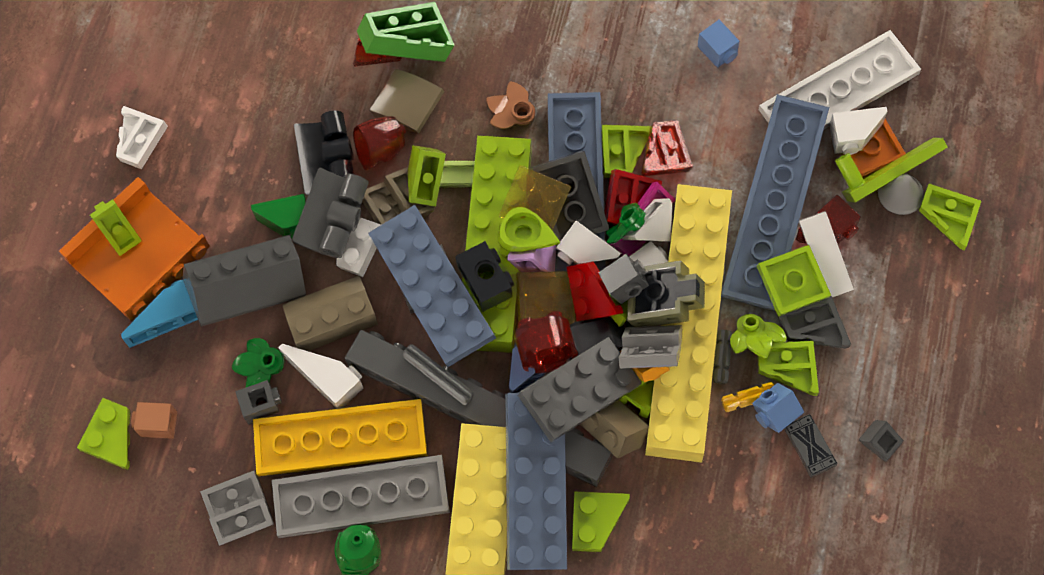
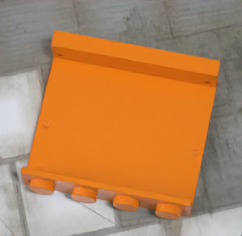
[59,177,210,322]

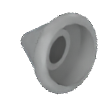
[878,173,924,215]

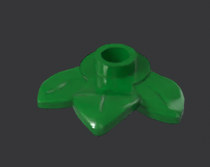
[605,203,646,245]
[231,338,285,387]

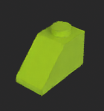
[407,145,446,207]

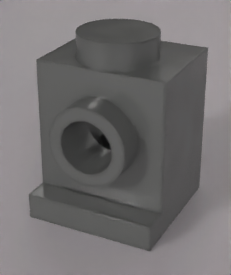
[235,380,282,425]

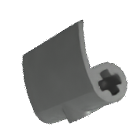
[292,168,369,258]

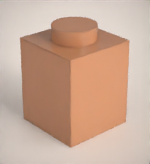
[131,402,177,439]

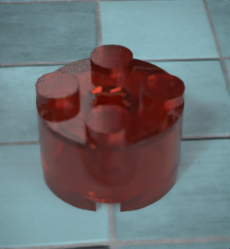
[514,311,578,373]

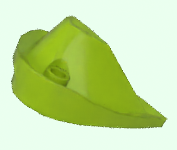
[498,207,560,252]

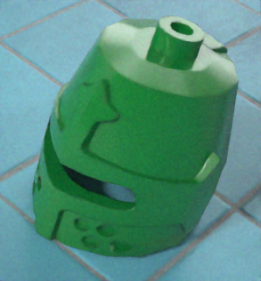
[335,525,382,575]

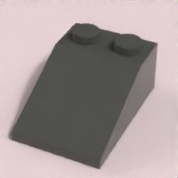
[530,151,609,241]

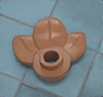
[486,81,535,129]

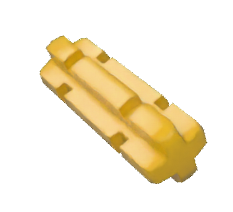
[721,382,774,412]

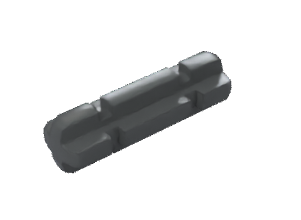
[713,330,732,384]

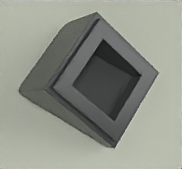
[859,420,904,462]

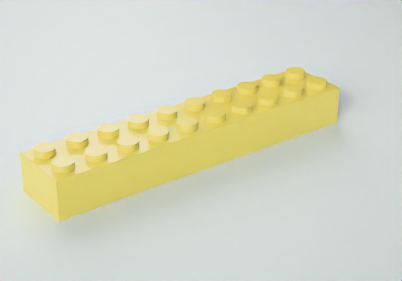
[645,184,732,463]

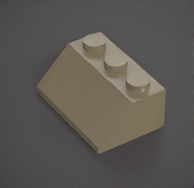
[282,276,378,351]

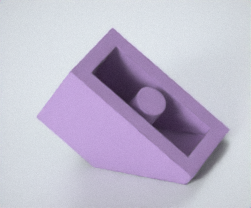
[507,245,557,279]

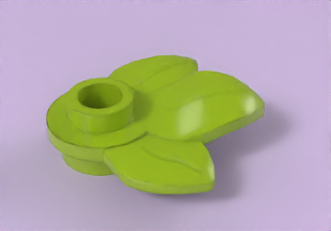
[730,314,787,359]

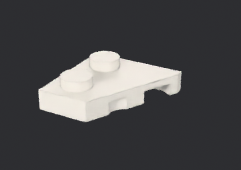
[116,106,168,169]

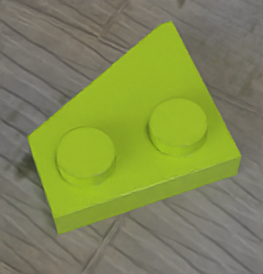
[601,125,653,178]
[919,184,981,251]
[757,341,819,396]
[77,398,130,470]

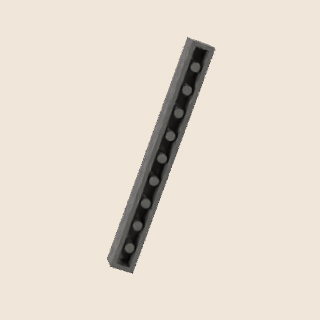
[345,330,612,488]

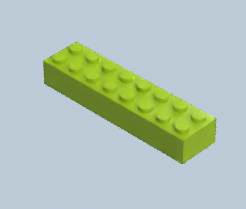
[462,135,532,353]

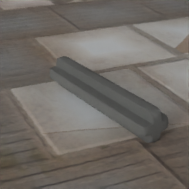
[403,344,474,405]

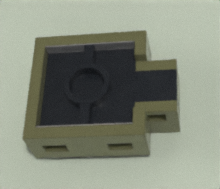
[627,260,705,327]

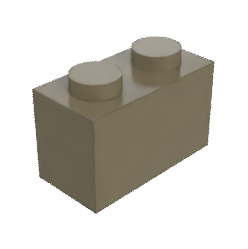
[580,400,649,458]

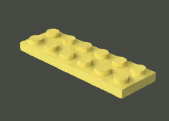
[445,423,507,575]

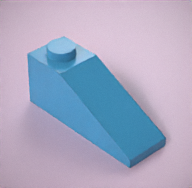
[121,280,198,348]

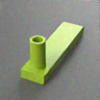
[835,138,948,202]

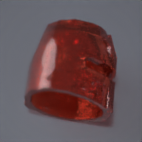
[353,116,406,171]

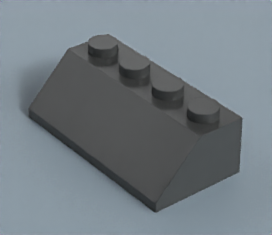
[183,235,306,327]

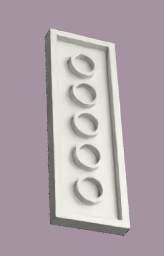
[759,30,921,129]

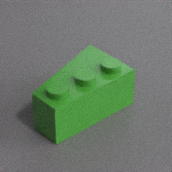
[357,2,455,62]

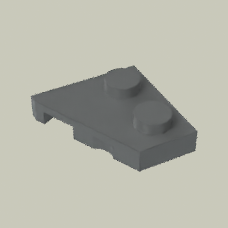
[778,296,851,349]

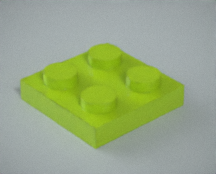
[757,245,831,317]

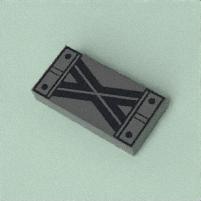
[784,414,838,478]

